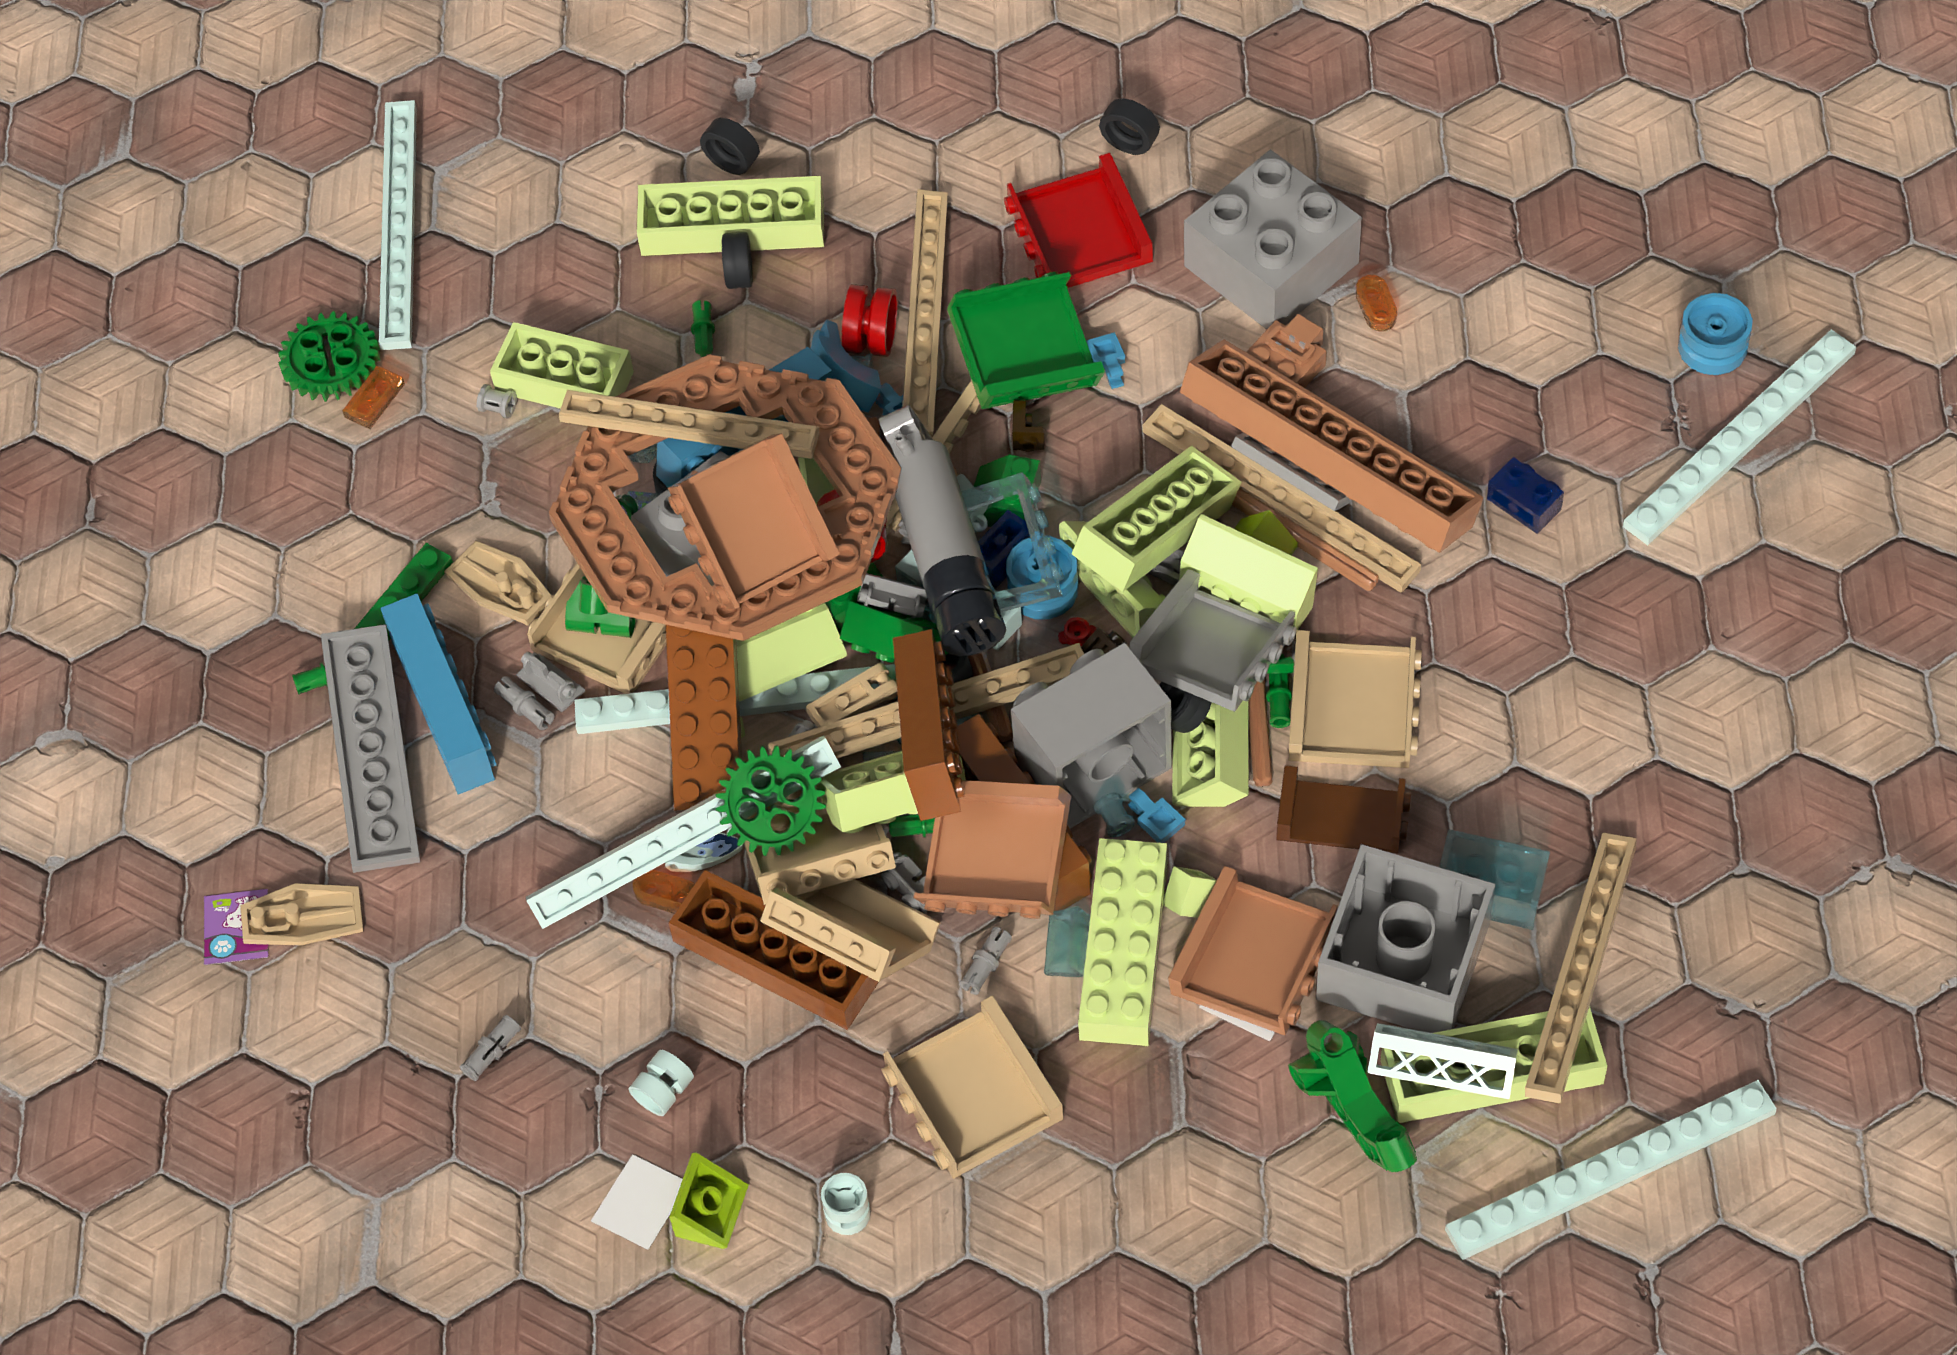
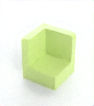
[1163,866,1217,918]

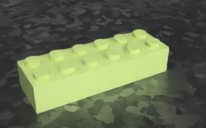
[637,176,824,256]
[1072,445,1242,592]
[1078,838,1167,1046]
[1381,1006,1607,1123]

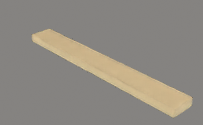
[559,390,820,459]

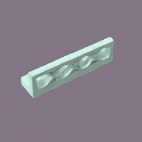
[1368,1023,1518,1099]

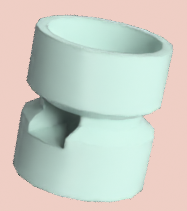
[629,1050,694,1116]
[821,1173,871,1235]

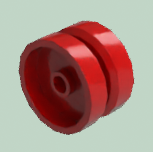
[842,284,898,357]

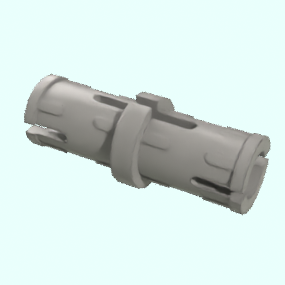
[494,676,555,730]
[959,927,1012,995]
[460,1015,521,1081]

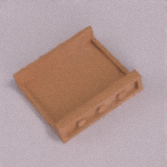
[668,433,840,609]
[913,780,1071,919]
[1168,866,1338,1036]

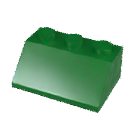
[839,601,948,663]

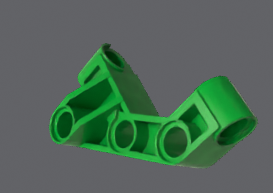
[565,494,639,638]
[1288,1020,1417,1172]

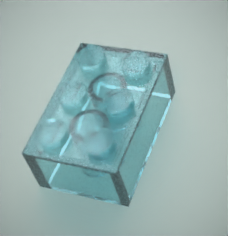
[1439,829,1550,930]

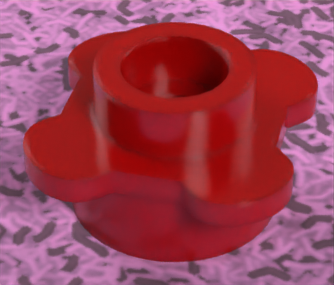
[1058,617,1096,647]

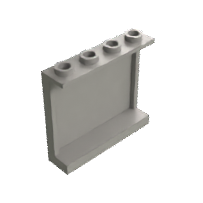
[1129,569,1297,712]

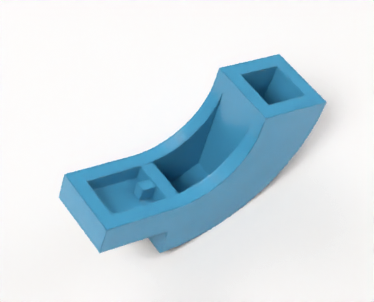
[810,320,882,413]

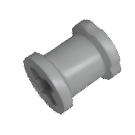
[476,384,517,419]

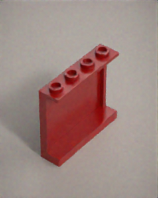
[1004,153,1153,288]

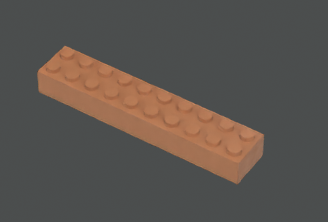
[1180,339,1484,553]

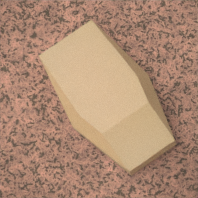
[444,541,551,626]
[240,883,363,945]

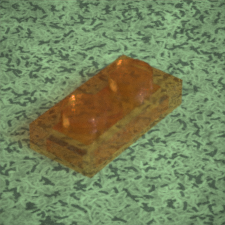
[342,365,405,429]

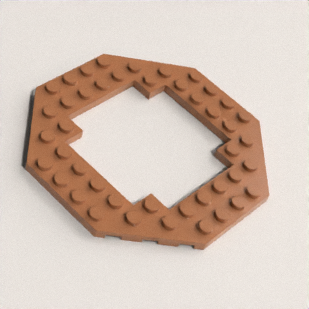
[549,354,901,641]

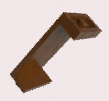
[1276,765,1411,854]

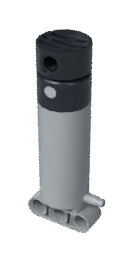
[879,405,1006,656]

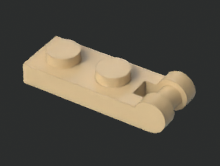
[806,663,898,727]

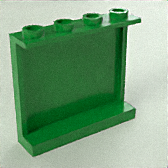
[947,272,1105,409]

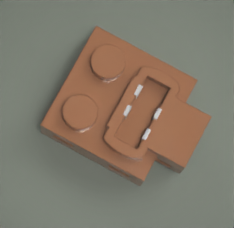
[1246,314,1326,388]

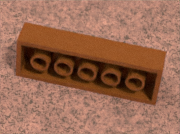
[666,625,742,814]
[893,629,965,821]
[953,714,1092,914]
[668,870,879,1030]

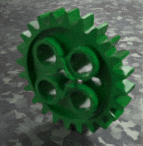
[278,311,380,402]
[715,745,826,856]

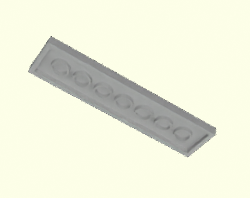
[321,625,420,873]

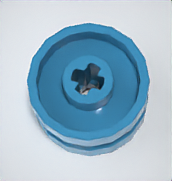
[1678,293,1753,375]
[1006,536,1078,619]

